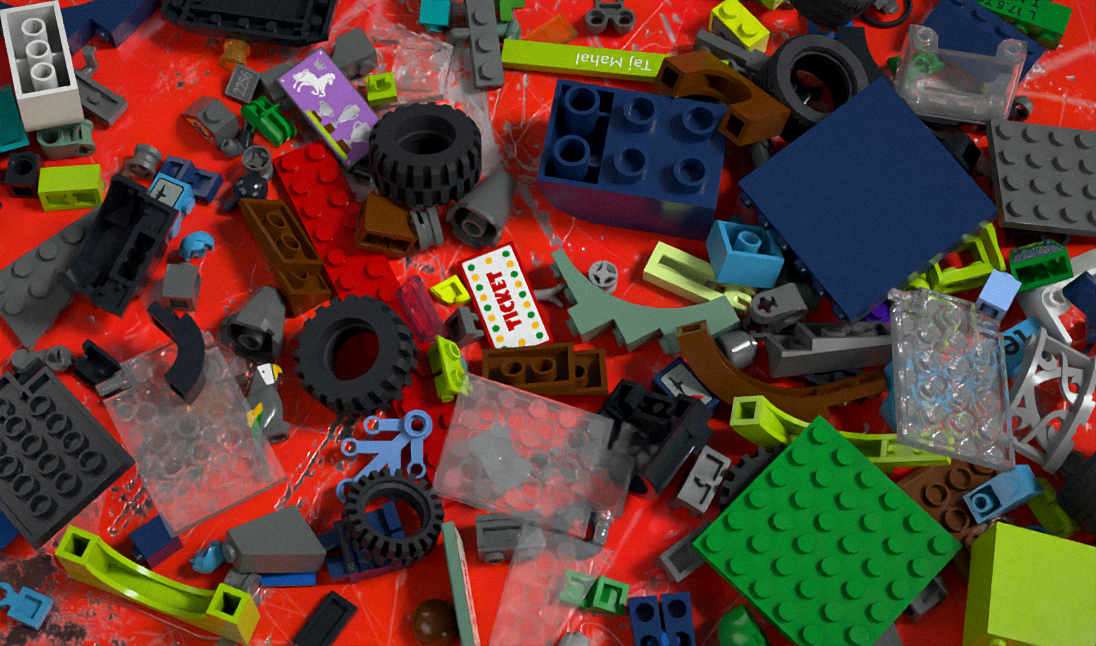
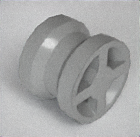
[588,261,618,295]

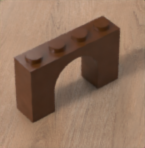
[654,49,791,146]

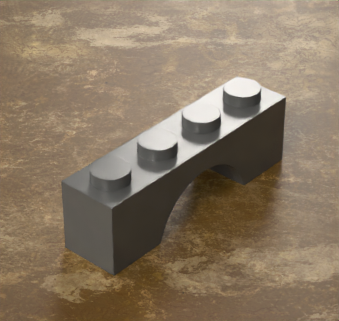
[259,27,378,113]

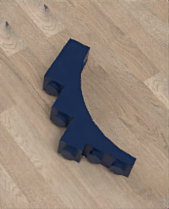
[0,0,162,56]

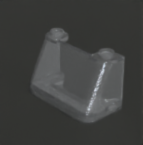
[894,24,1028,125]

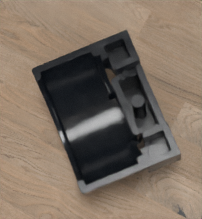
[570,378,714,501]

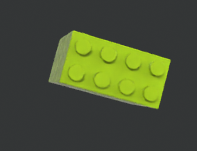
[962,521,1096,646]

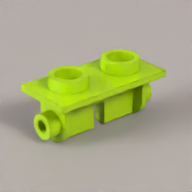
[427,335,469,403]
[1026,477,1081,539]

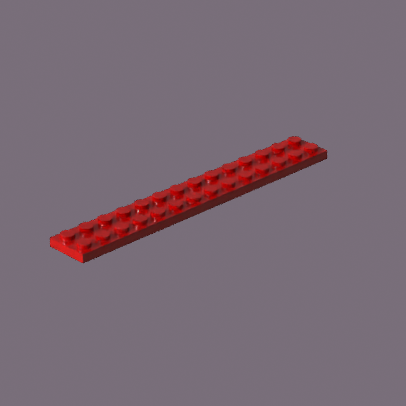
[272,139,486,510]

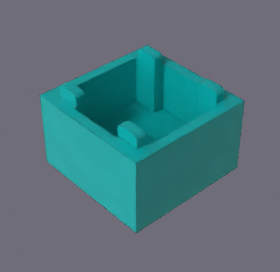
[0,83,30,153]

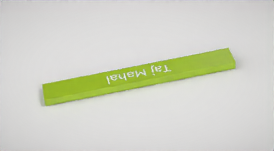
[501,39,729,83]

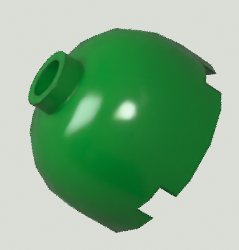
[716,602,772,646]

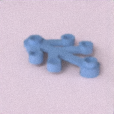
[336,410,433,503]

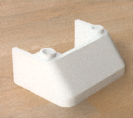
[1015,248,1096,361]

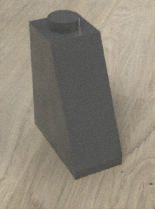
[222,504,327,573]

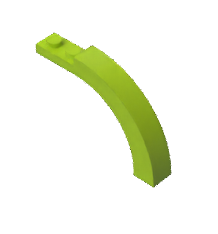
[730,395,953,473]

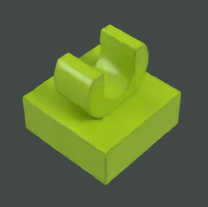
[365,72,398,107]

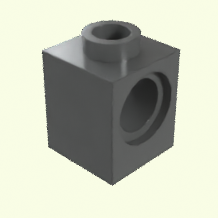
[162,262,202,312]

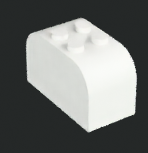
[0,0,85,132]

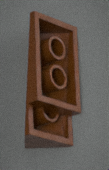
[238,198,335,318]
[482,342,609,397]

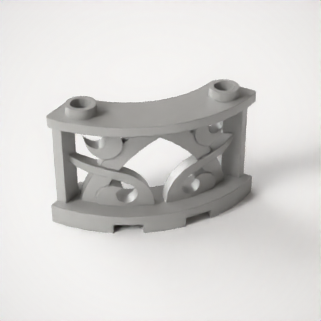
[986,326,1096,475]

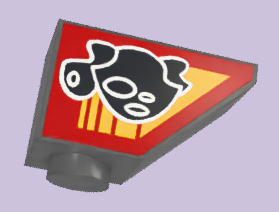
[181,96,240,151]

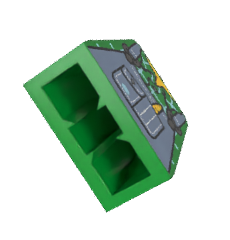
[1009,239,1074,293]

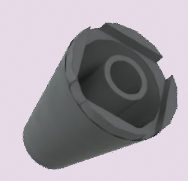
[446,170,517,250]

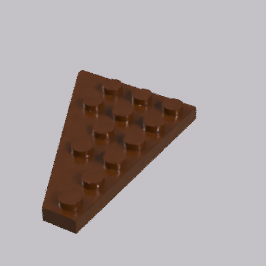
[895,423,1015,588]

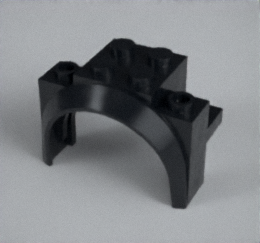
[57,173,180,319]

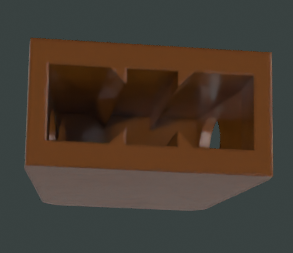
[354,188,418,257]

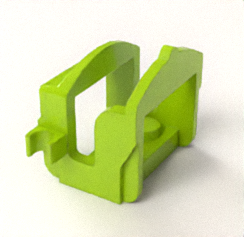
[920,222,1007,297]

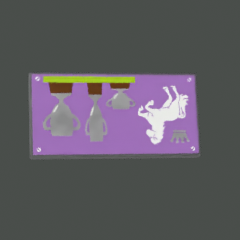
[275,47,380,171]

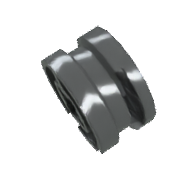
[410,206,444,252]

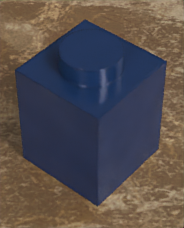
[129,513,184,569]

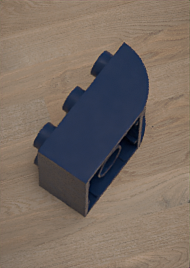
[537,79,728,242]

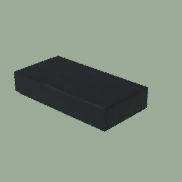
[293,590,359,646]

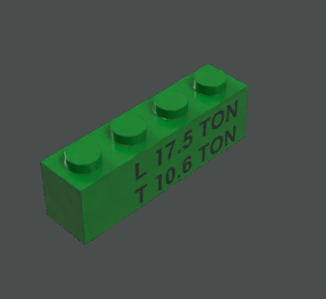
[975,0,1073,50]

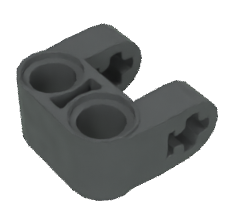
[740,283,808,344]

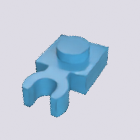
[0,582,54,631]

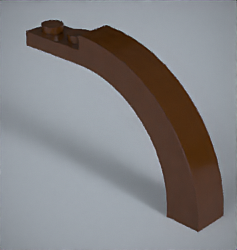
[676,319,888,422]

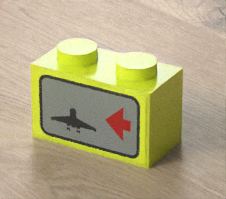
[708,0,770,53]

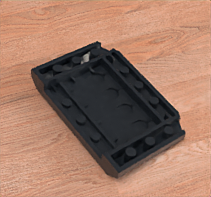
[160,0,339,48]

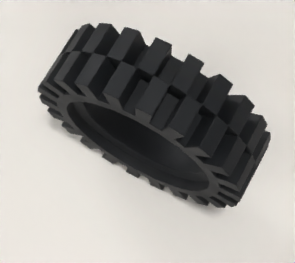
[341,468,445,567]

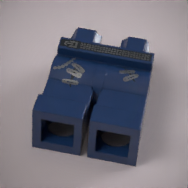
[318,501,412,584]

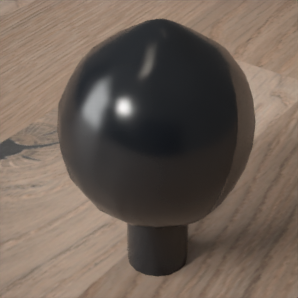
[223,174,268,213]

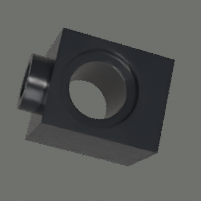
[4,151,46,199]

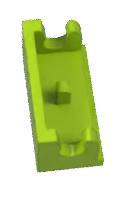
[38,164,104,211]

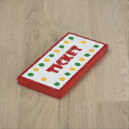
[457,241,555,349]

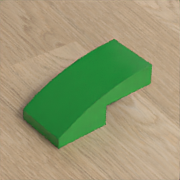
[556,569,630,616]

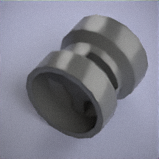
[242,145,274,182]

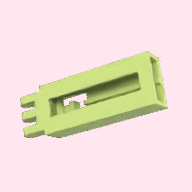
[642,241,757,316]

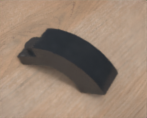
[146,301,209,406]

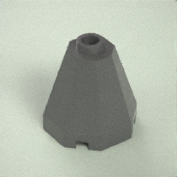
[220,286,286,364]

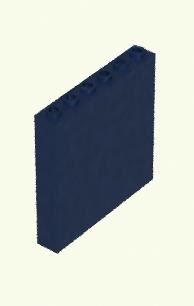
[738,76,998,327]

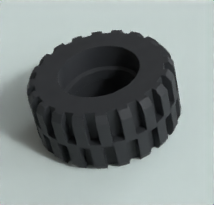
[369,102,482,207]
[294,294,419,418]

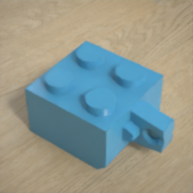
[705,215,784,289]

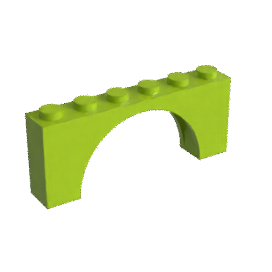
[55,525,260,646]

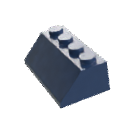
[914,0,1046,101]

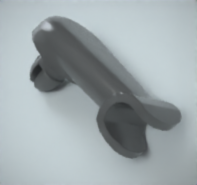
[11,345,73,373]

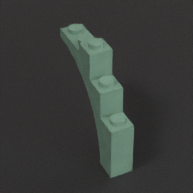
[549,248,740,360]

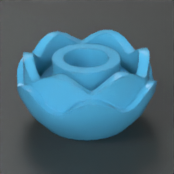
[179,231,215,262]
[189,539,226,574]

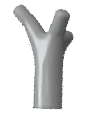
[533,283,567,308]

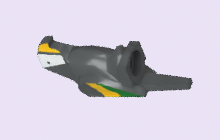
[243,363,292,480]

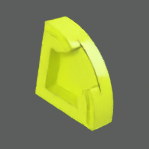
[430,275,471,306]

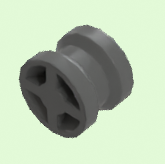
[127,143,163,179]
[223,566,261,597]

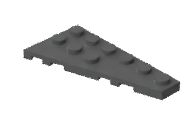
[0,204,102,352]

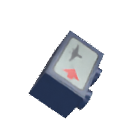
[650,356,721,416]

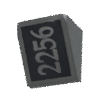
[225,63,262,105]

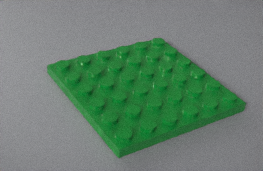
[690,414,963,646]

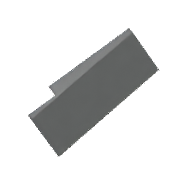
[765,321,903,379]

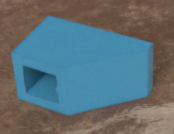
[963,464,1044,524]

